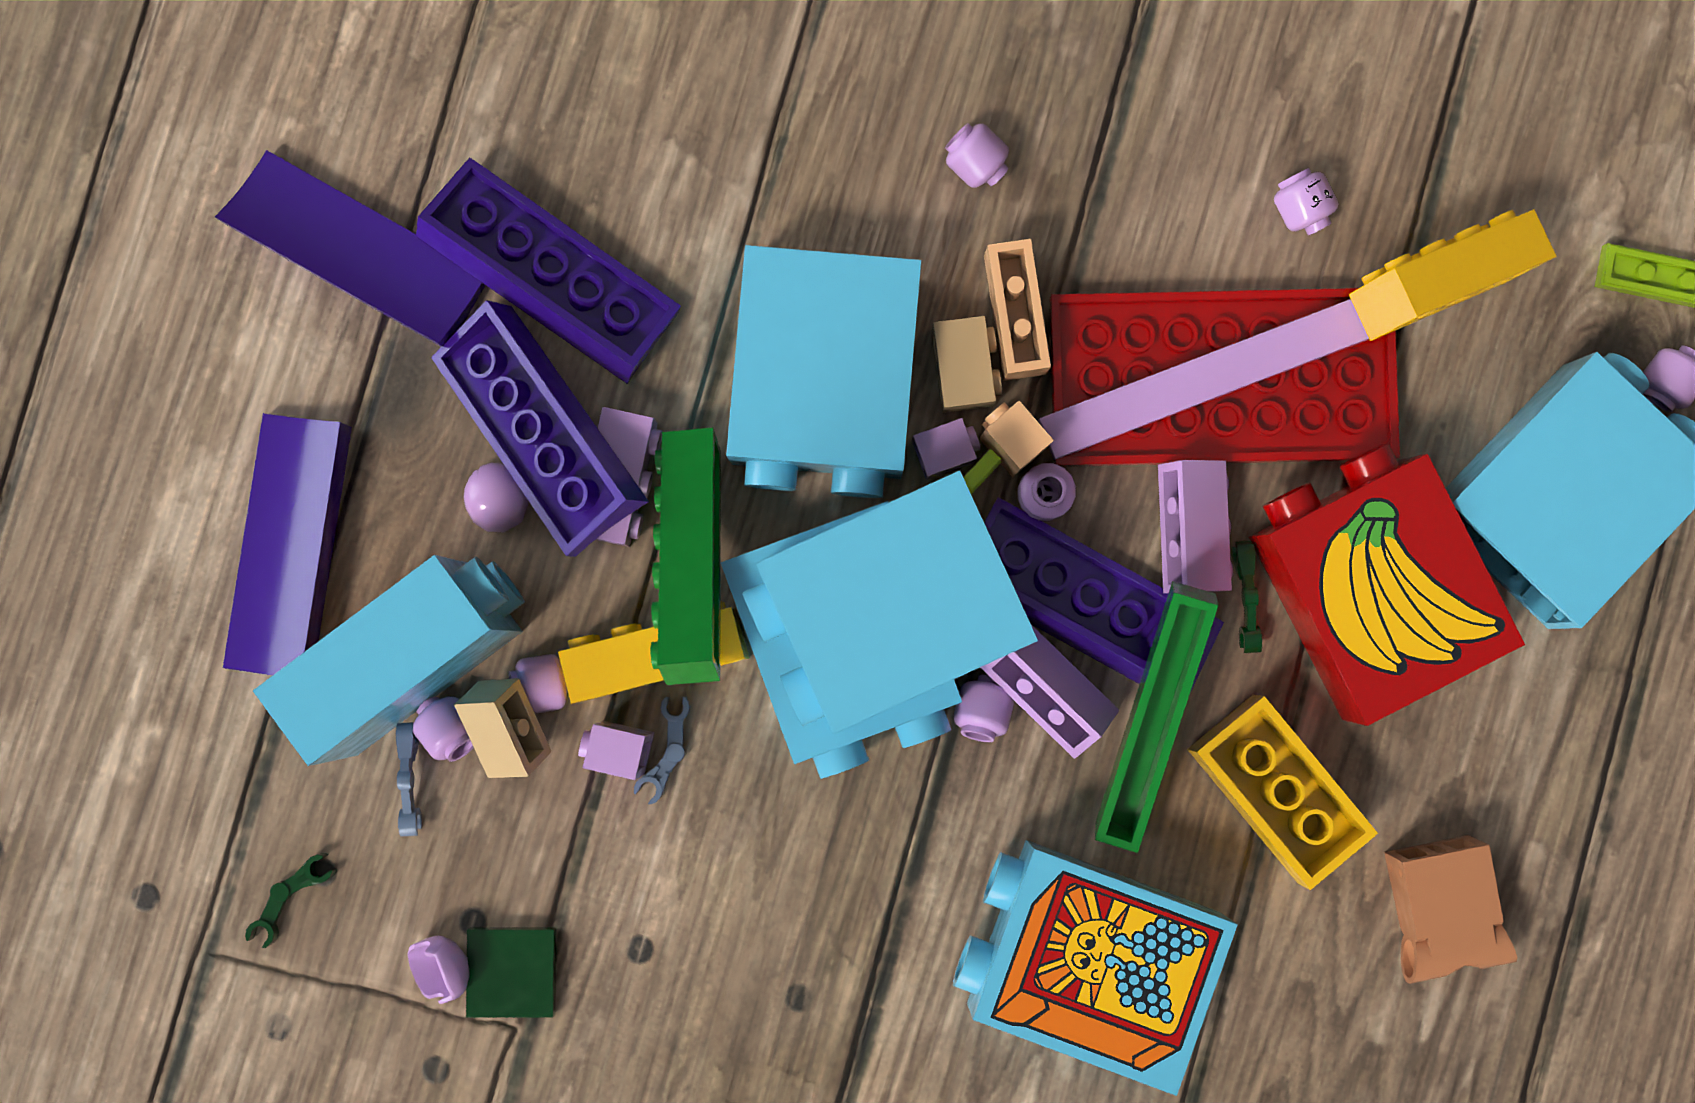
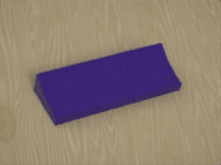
[215,150,486,347]
[416,157,681,384]
[431,300,649,557]
[223,413,352,676]
[984,497,1224,693]

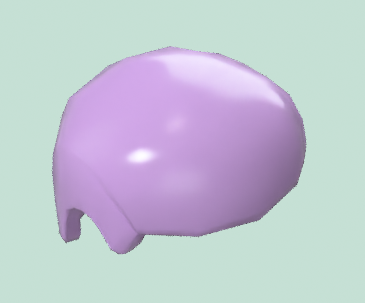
[464,462,529,532]
[407,935,469,1004]

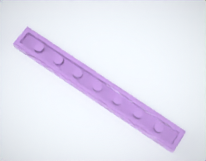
[1038,299,1369,460]

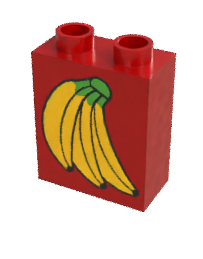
[1249,443,1525,726]

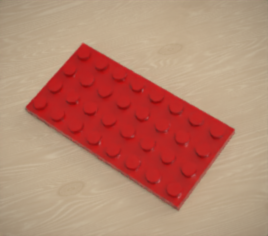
[1049,288,1400,467]

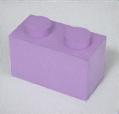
[578,721,654,780]

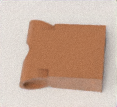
[1384,835,1517,984]

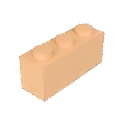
[984,239,1051,381]

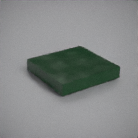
[466,927,556,1018]

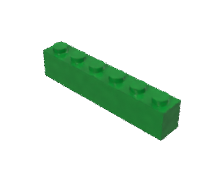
[650,427,721,685]
[1095,581,1219,853]

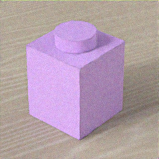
[912,418,981,480]

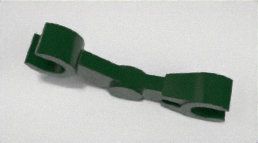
[1232,540,1262,653]
[245,853,337,949]

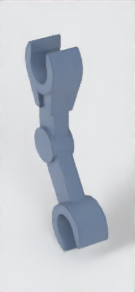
[634,696,691,805]
[396,723,422,836]

